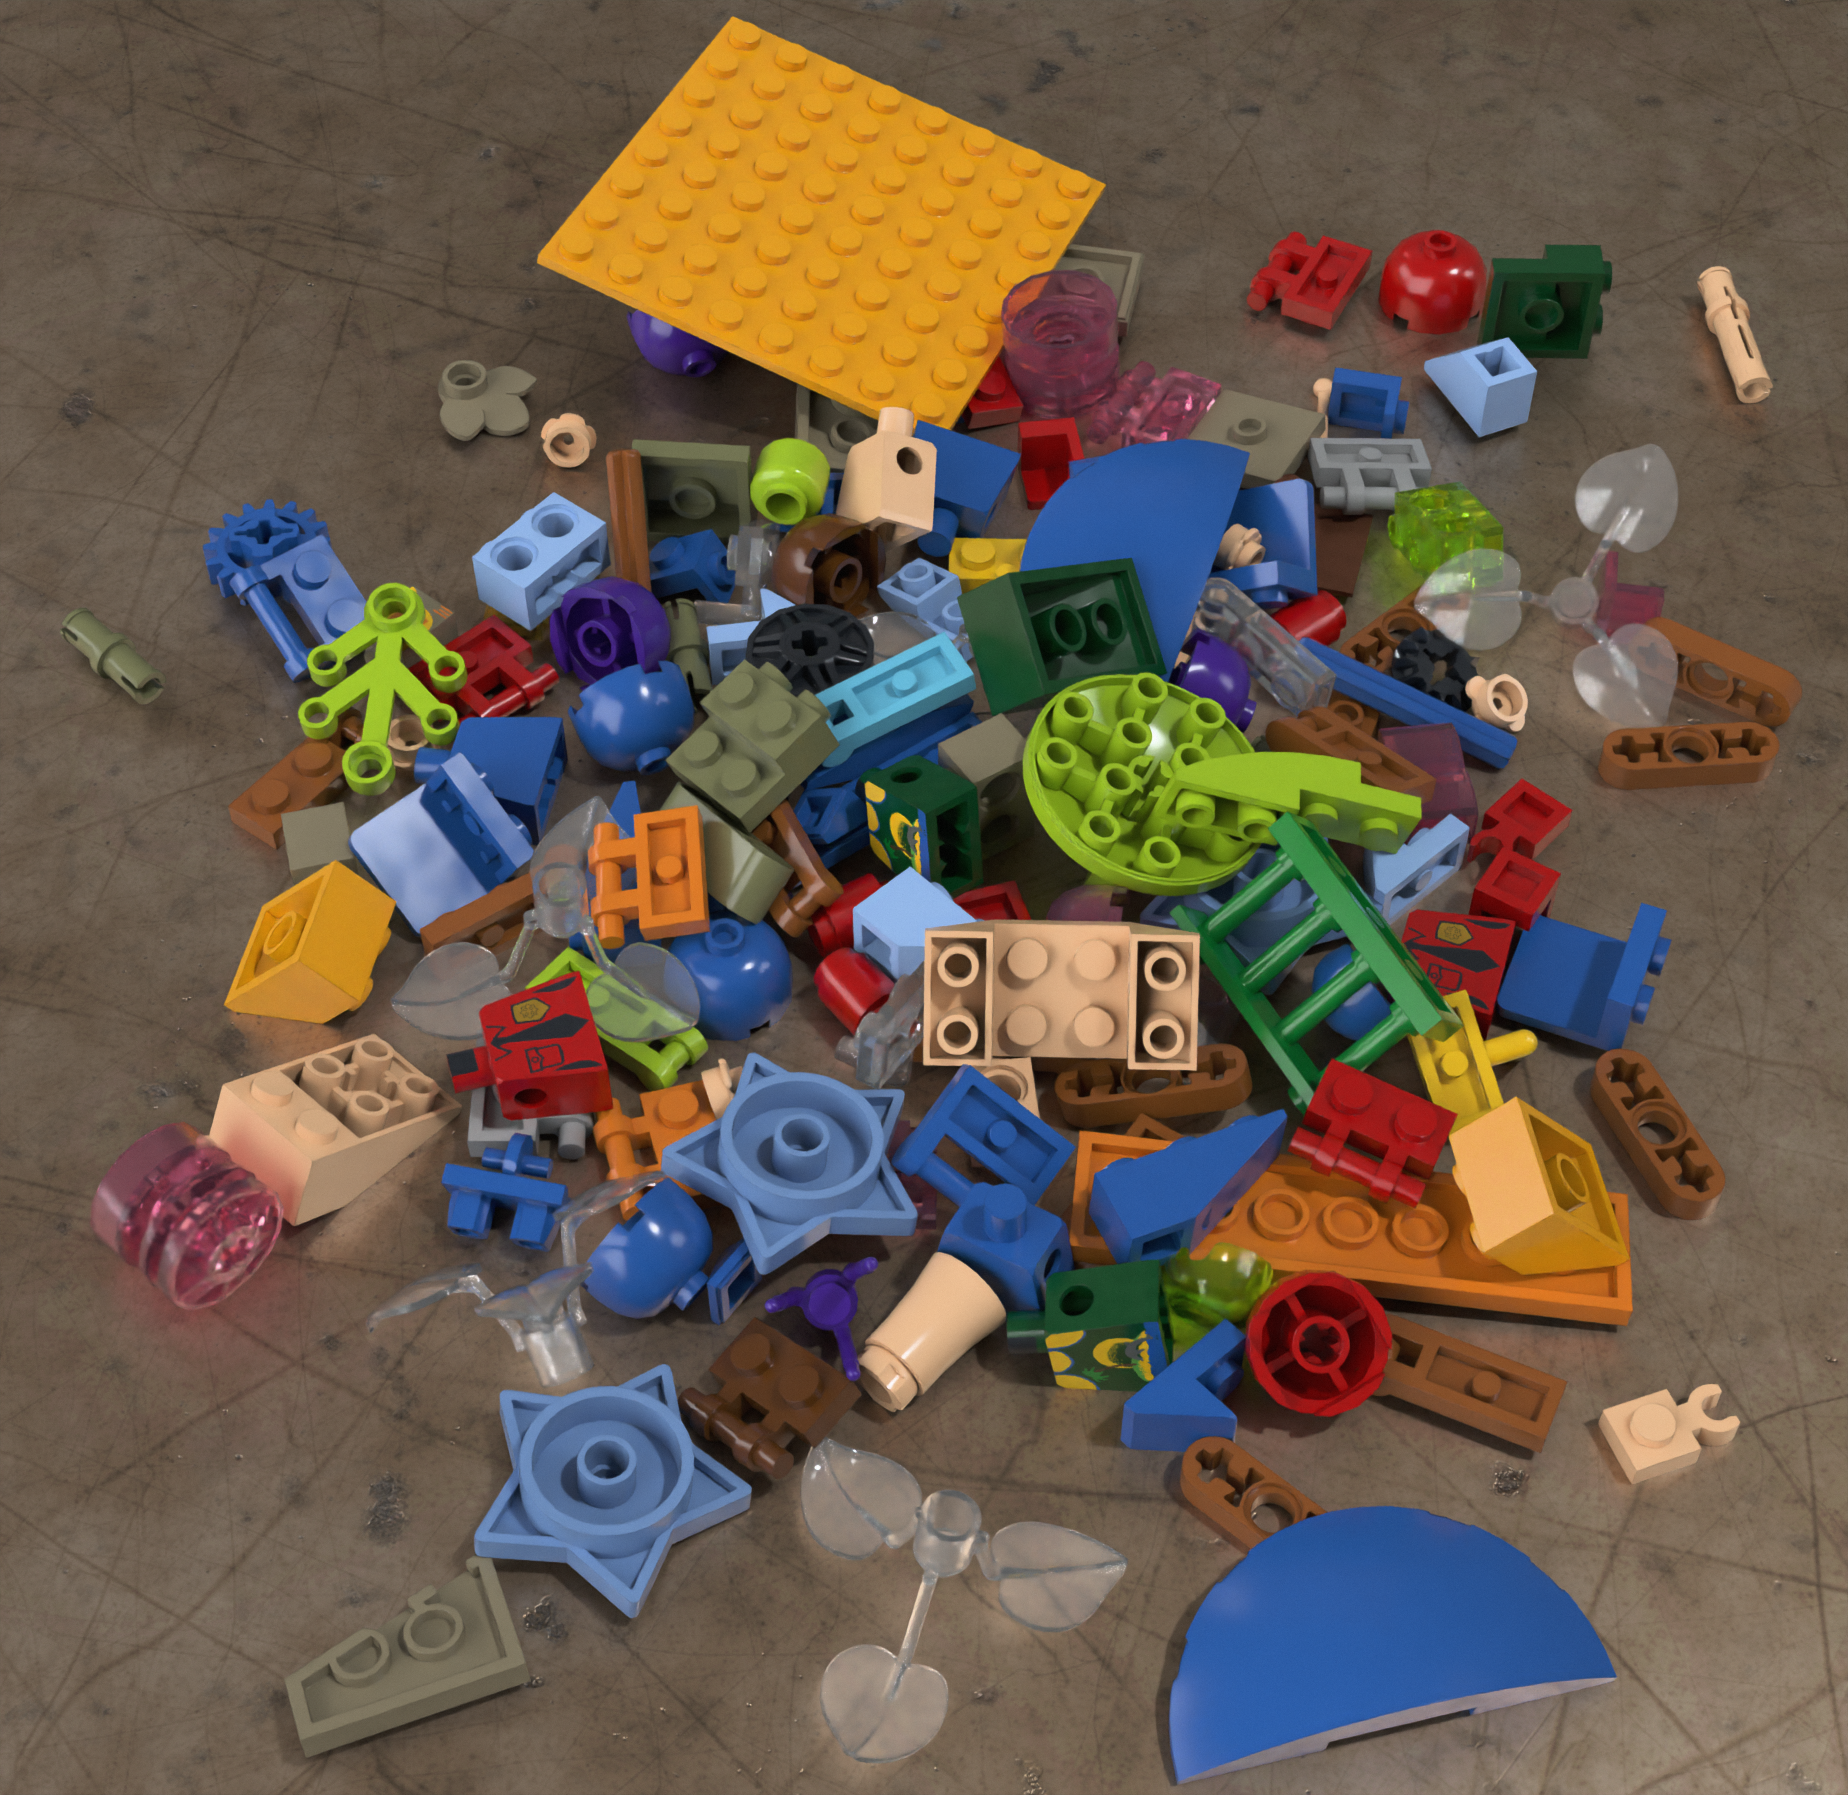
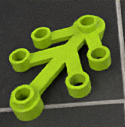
[298,583,468,796]

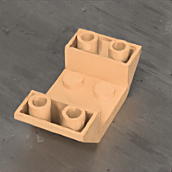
[923,920,1200,1071]

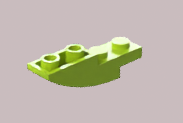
[1154,752,1422,854]

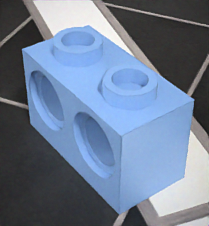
[472,492,611,631]

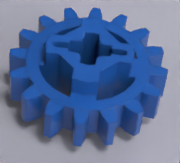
[203,499,332,606]

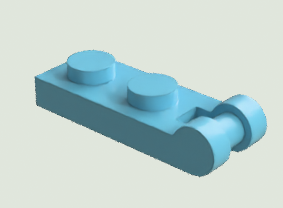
[815,631,976,767]

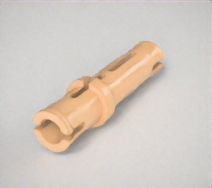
[1697,266,1773,404]

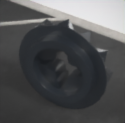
[1392,626,1480,712]

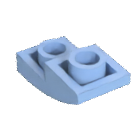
[877,557,974,662]

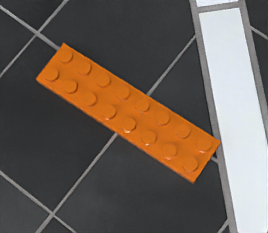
[1069,1130,1633,1326]

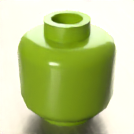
[750,438,830,525]

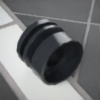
[746,604,875,697]

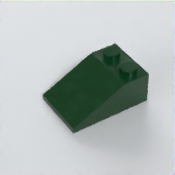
[957,557,1167,717]

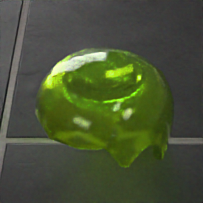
[1161,1242,1274,1332]

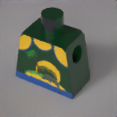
[855,755,984,899]
[1007,1259,1174,1392]

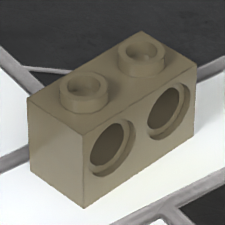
[938,713,1035,861]

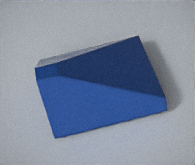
[793,787,868,845]
[707,1238,762,1325]

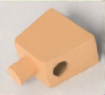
[836,407,937,552]

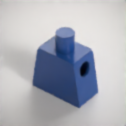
[913,420,1021,557]
[414,717,568,846]
[937,1182,1075,1322]

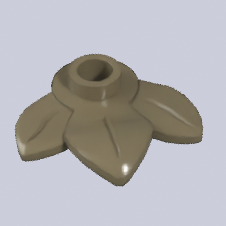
[438,360,537,441]

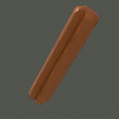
[606,448,651,592]

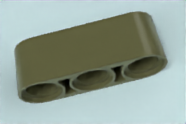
[659,782,794,924]

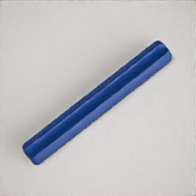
[1289,637,1517,769]

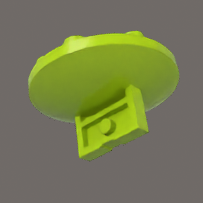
[1022,672,1261,898]

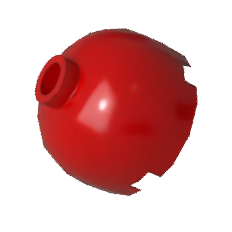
[1378,230,1487,335]
[1245,1270,1392,1417]

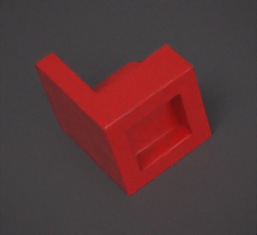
[1017,417,1085,510]
[1468,846,1561,932]

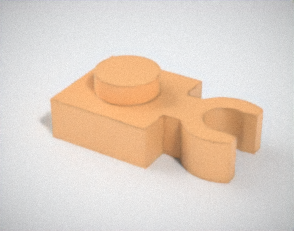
[1598,1384,1740,1484]

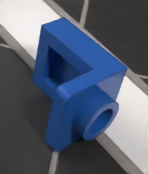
[1328,367,1409,439]
[649,529,741,610]

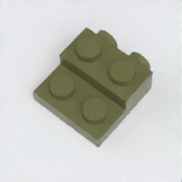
[631,439,758,547]
[665,659,840,833]

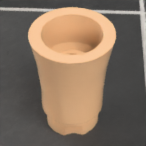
[856,1252,1006,1412]

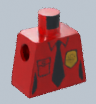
[1387,909,1516,1041]
[446,971,614,1121]

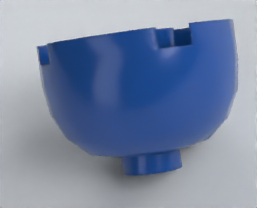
[568,661,695,775]
[663,910,793,1041]
[577,1177,713,1319]

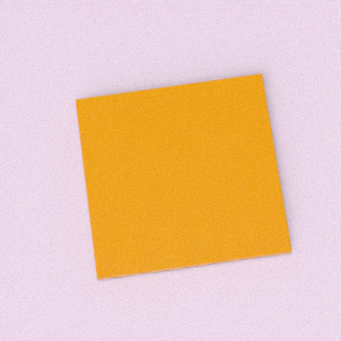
[537,16,1106,437]

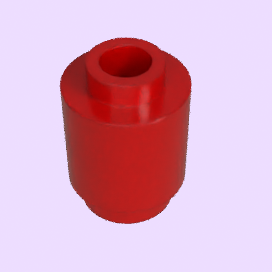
[1258,590,1347,671]
[807,873,889,957]
[813,947,908,1042]

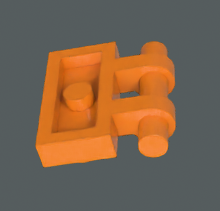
[588,805,710,949]
[593,1080,723,1221]

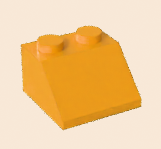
[224,860,396,1024]
[1448,1096,1630,1275]

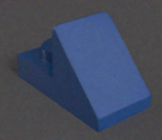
[1120,1318,1246,1452]

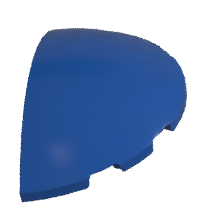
[1019,439,1250,682]
[1168,1506,1617,1785]

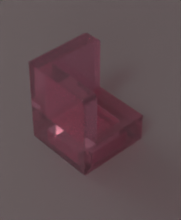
[1593,551,1664,644]

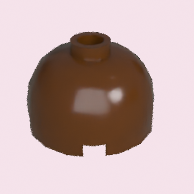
[771,513,886,621]

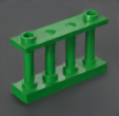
[1169,811,1464,1116]

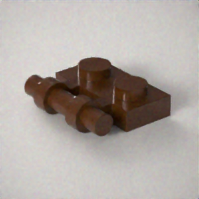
[677,1317,862,1479]

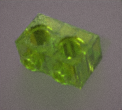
[1388,481,1504,592]

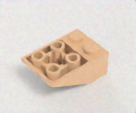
[206,1034,462,1226]

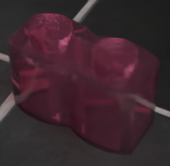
[1377,723,1479,845]

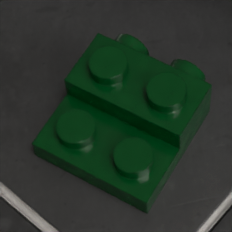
[1477,244,1612,359]

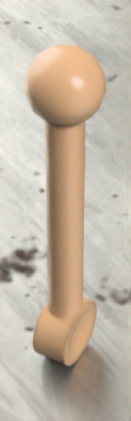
[1313,378,1332,438]

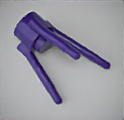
[765,1257,878,1381]

